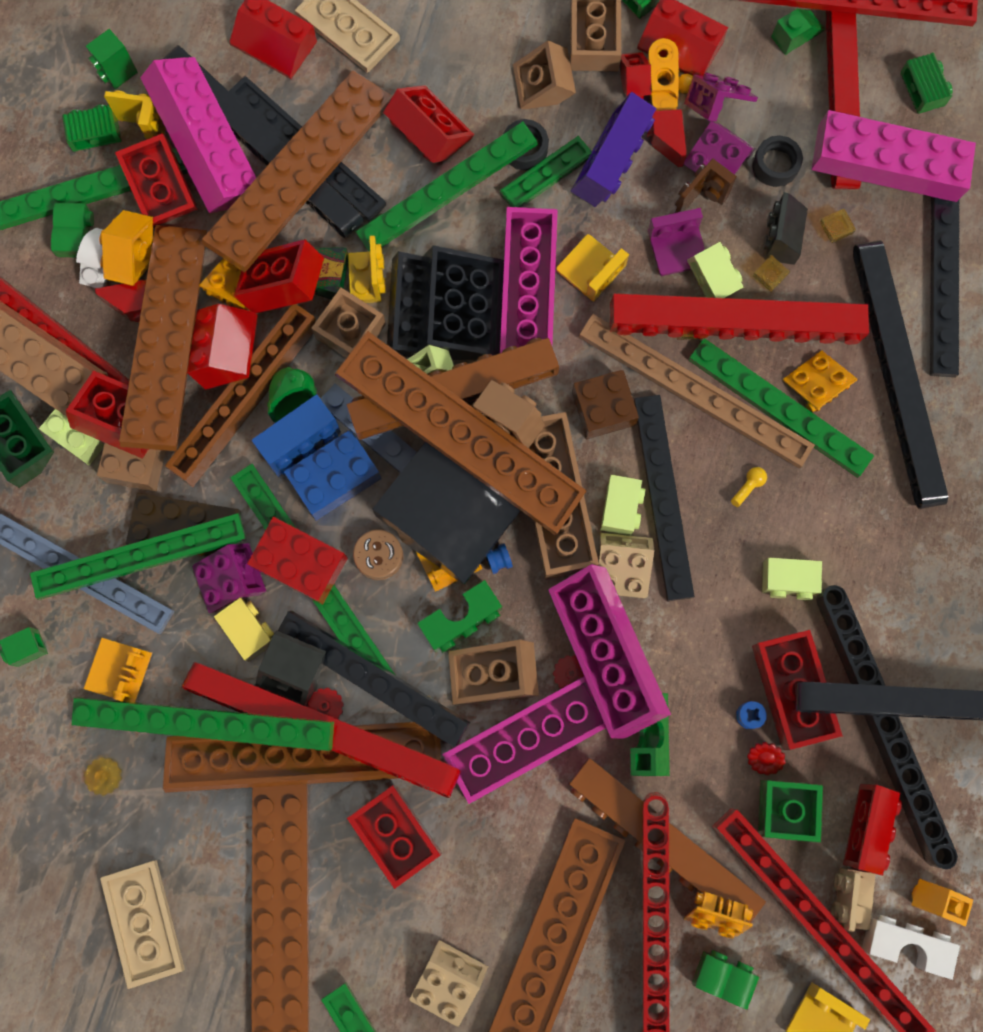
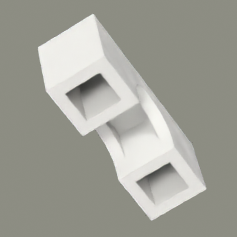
[862,915,960,980]

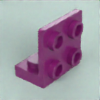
[684,73,758,122]
[684,121,756,174]
[648,208,705,276]
[192,543,267,613]

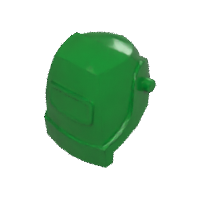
[267,367,317,423]

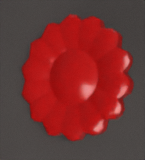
[553,655,584,689]
[307,688,344,719]
[747,742,786,776]

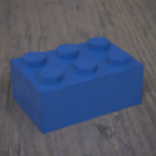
[251,394,341,477]
[284,429,382,521]

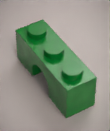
[417,580,502,653]
[630,693,670,776]

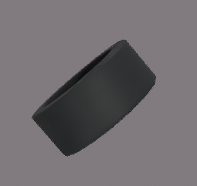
[503,119,549,171]
[752,135,803,187]

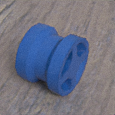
[486,543,513,574]
[736,701,767,729]

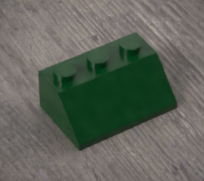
[0,390,54,488]

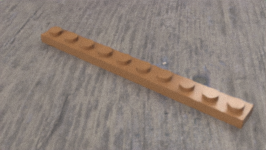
[579,314,815,469]

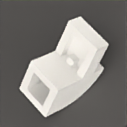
[76,228,108,288]

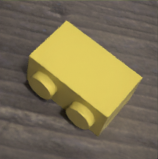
[214,598,274,662]

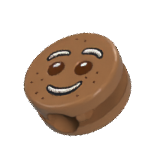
[353,529,403,580]

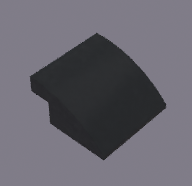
[387,245,504,360]
[372,442,521,585]

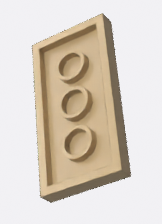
[295,0,400,73]
[100,860,185,989]

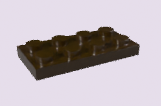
[126,493,241,558]

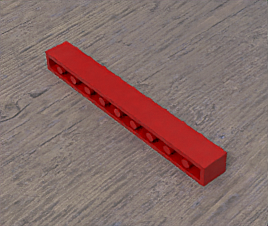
[610,294,869,345]
[711,808,936,1032]

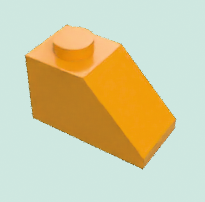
[911,878,974,927]

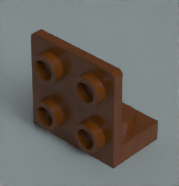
[675,158,737,213]

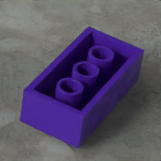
[570,92,657,207]

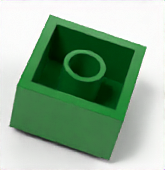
[758,780,823,842]

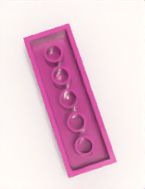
[140,57,256,213]
[811,110,976,202]
[500,207,558,353]
[548,564,671,738]
[443,676,606,804]

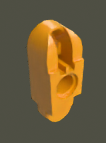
[648,38,678,111]

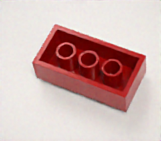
[752,630,843,750]

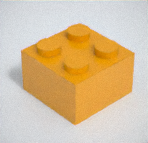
[99,210,153,286]

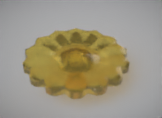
[84,757,122,796]

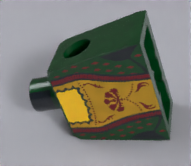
[314,247,349,300]

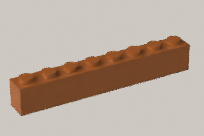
[165,304,316,487]
[346,338,560,440]
[568,758,766,923]

